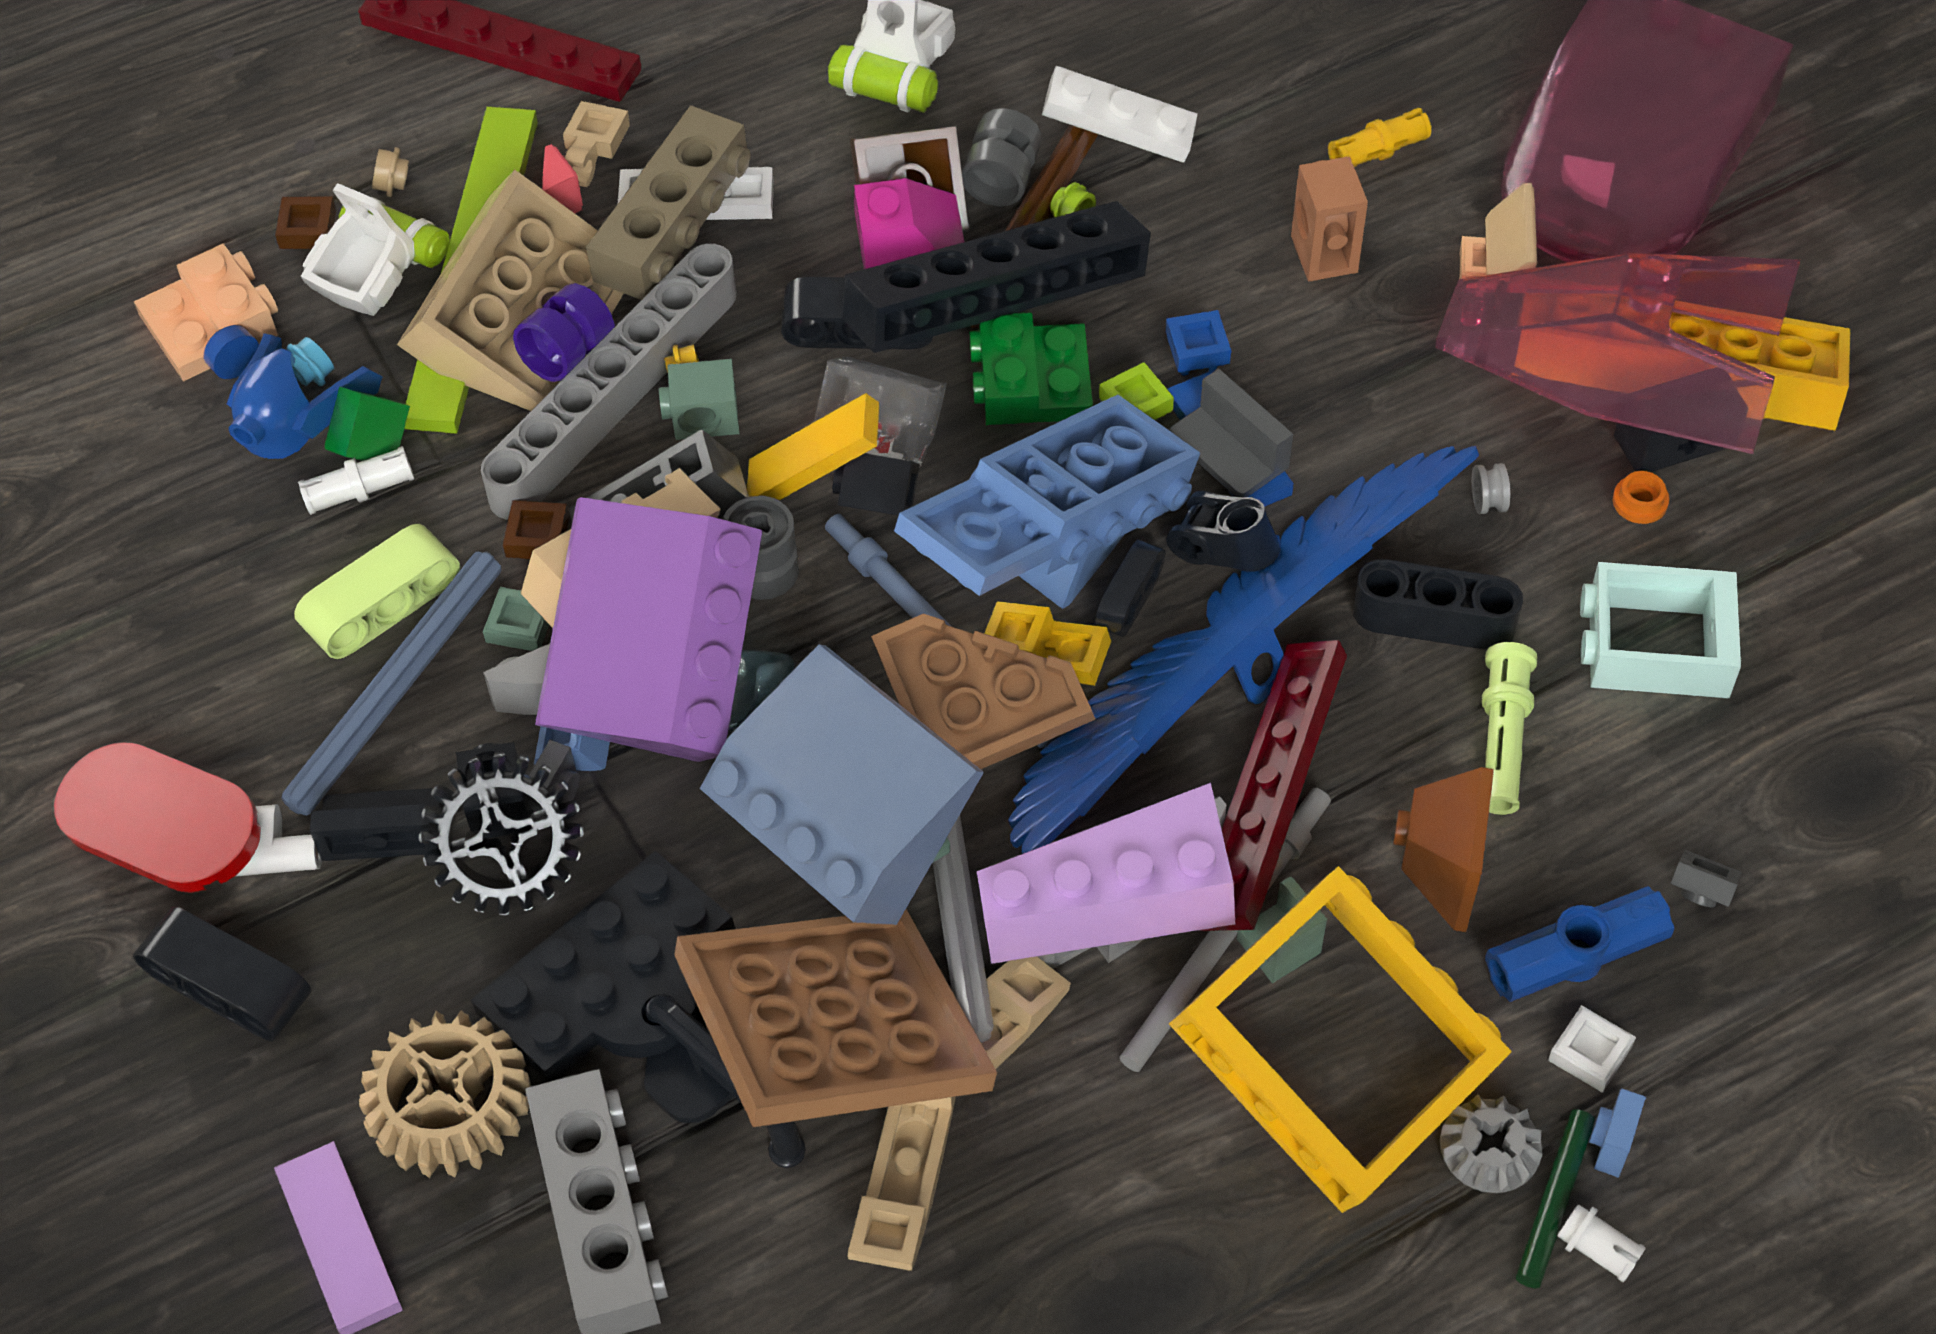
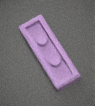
[274,1141,403,1334]

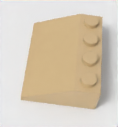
[397,170,624,411]

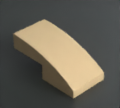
[981,956,1071,1069]

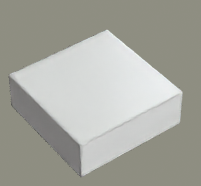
[1548,1005,1636,1093]

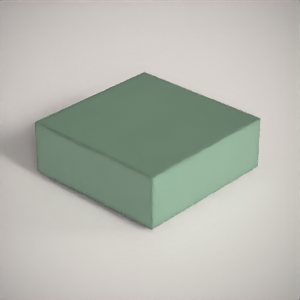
[483,587,549,651]

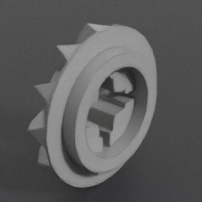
[1440,1094,1542,1193]

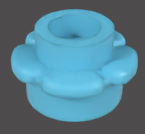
[287,337,334,386]

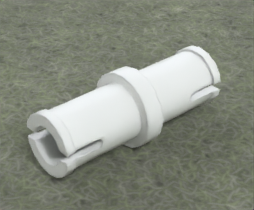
[298,446,415,515]

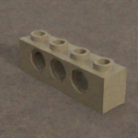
[586,105,750,300]

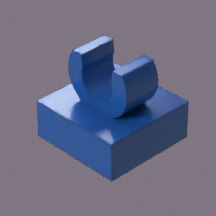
[1165,310,1231,376]

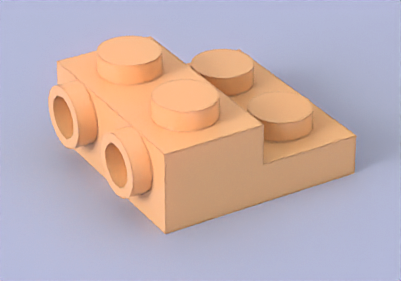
[134,243,278,382]

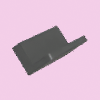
[1170,368,1293,498]

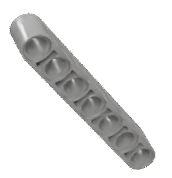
[481,244,737,520]

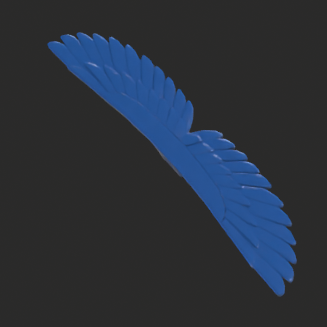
[1008,446,1479,854]

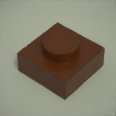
[275,196,337,249]
[503,500,569,559]

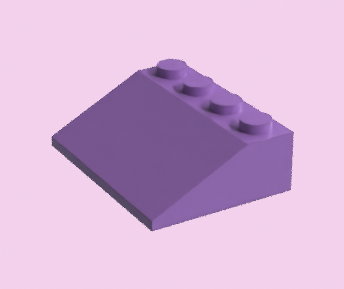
[535,497,762,762]

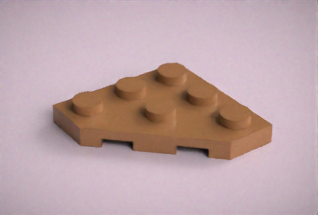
[871,613,1095,769]

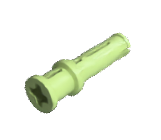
[1482,642,1537,815]

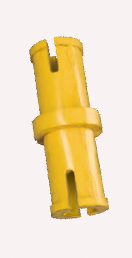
[1328,108,1431,167]

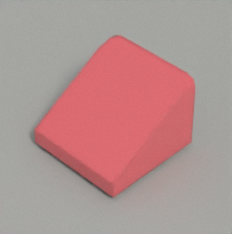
[542,144,583,213]

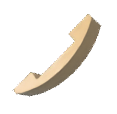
[848,1096,956,1271]

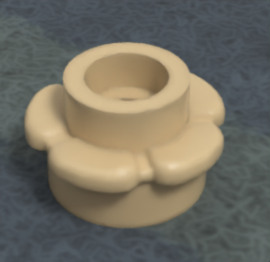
[372,147,409,197]

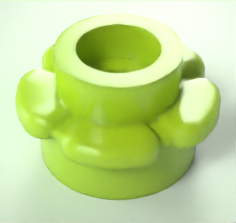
[1050,182,1096,218]

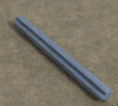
[281,552,501,816]

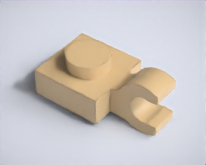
[563,101,630,187]

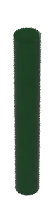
[1516,1110,1596,1288]

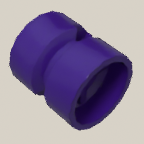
[513,283,615,382]

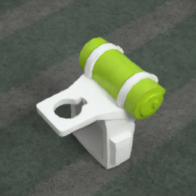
[828,0,955,113]
[301,183,450,316]

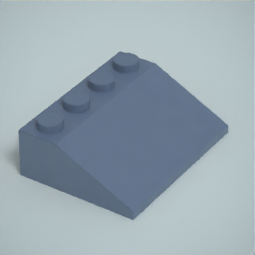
[700,644,984,925]

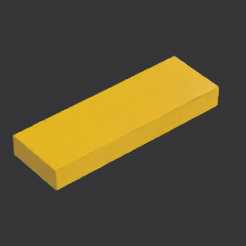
[747,393,879,500]

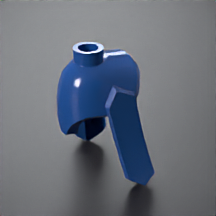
[227,334,383,459]

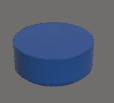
[204,325,259,379]

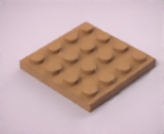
[675,909,997,1127]

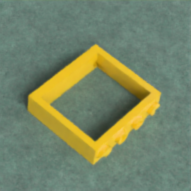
[1169,866,1512,1213]

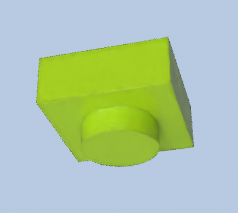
[1099,362,1174,420]

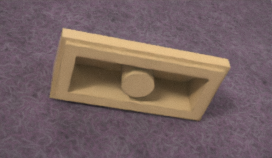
[1485,183,1537,297]

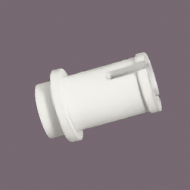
[1557,1204,1646,1282]

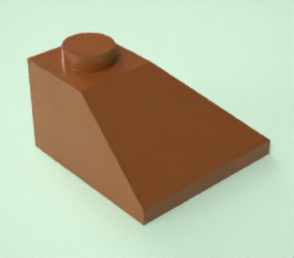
[1393,767,1494,932]

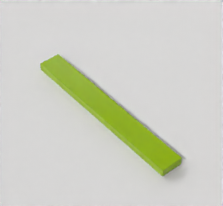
[405,107,538,433]

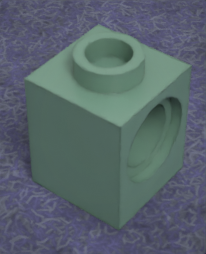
[659,359,740,440]

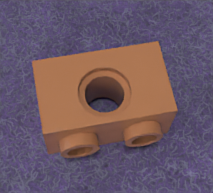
[1291,156,1368,282]

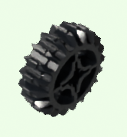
[419,752,583,915]

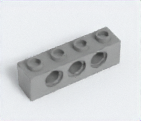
[525,1069,668,1334]

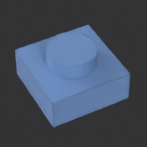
[1589,1088,1646,1178]

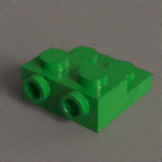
[970,313,1093,425]

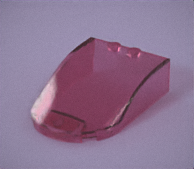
[1501,0,1793,270]

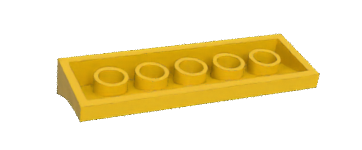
[1514,273,1850,431]

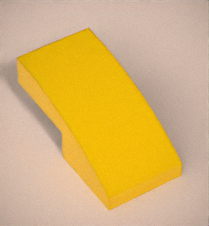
[984,601,1111,686]

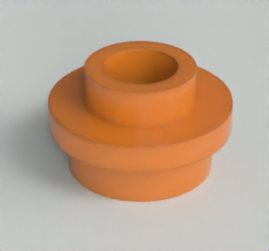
[1612,471,1669,524]

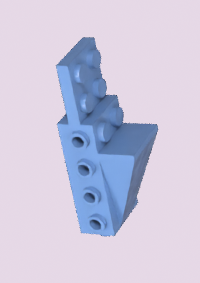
[894,394,1200,609]

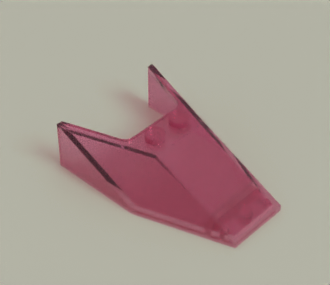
[1435,253,1800,454]

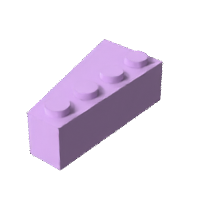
[977,783,1235,963]

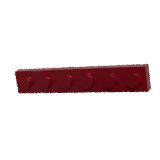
[358,0,642,102]
[1200,640,1347,931]

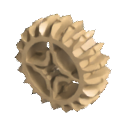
[359,1010,531,1178]

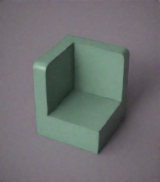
[1236,876,1327,983]

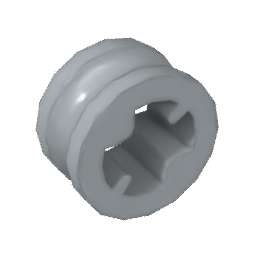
[1471,463,1510,514]

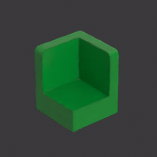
[324,387,410,461]

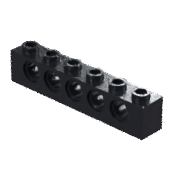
[843,201,1151,353]

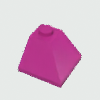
[854,178,964,269]

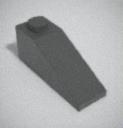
[569,429,749,523]

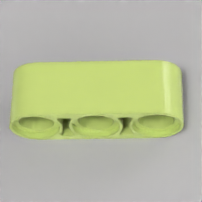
[294,524,460,659]

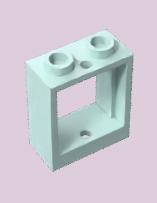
[1580,562,1741,698]

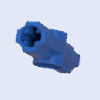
[1485,886,1675,1002]

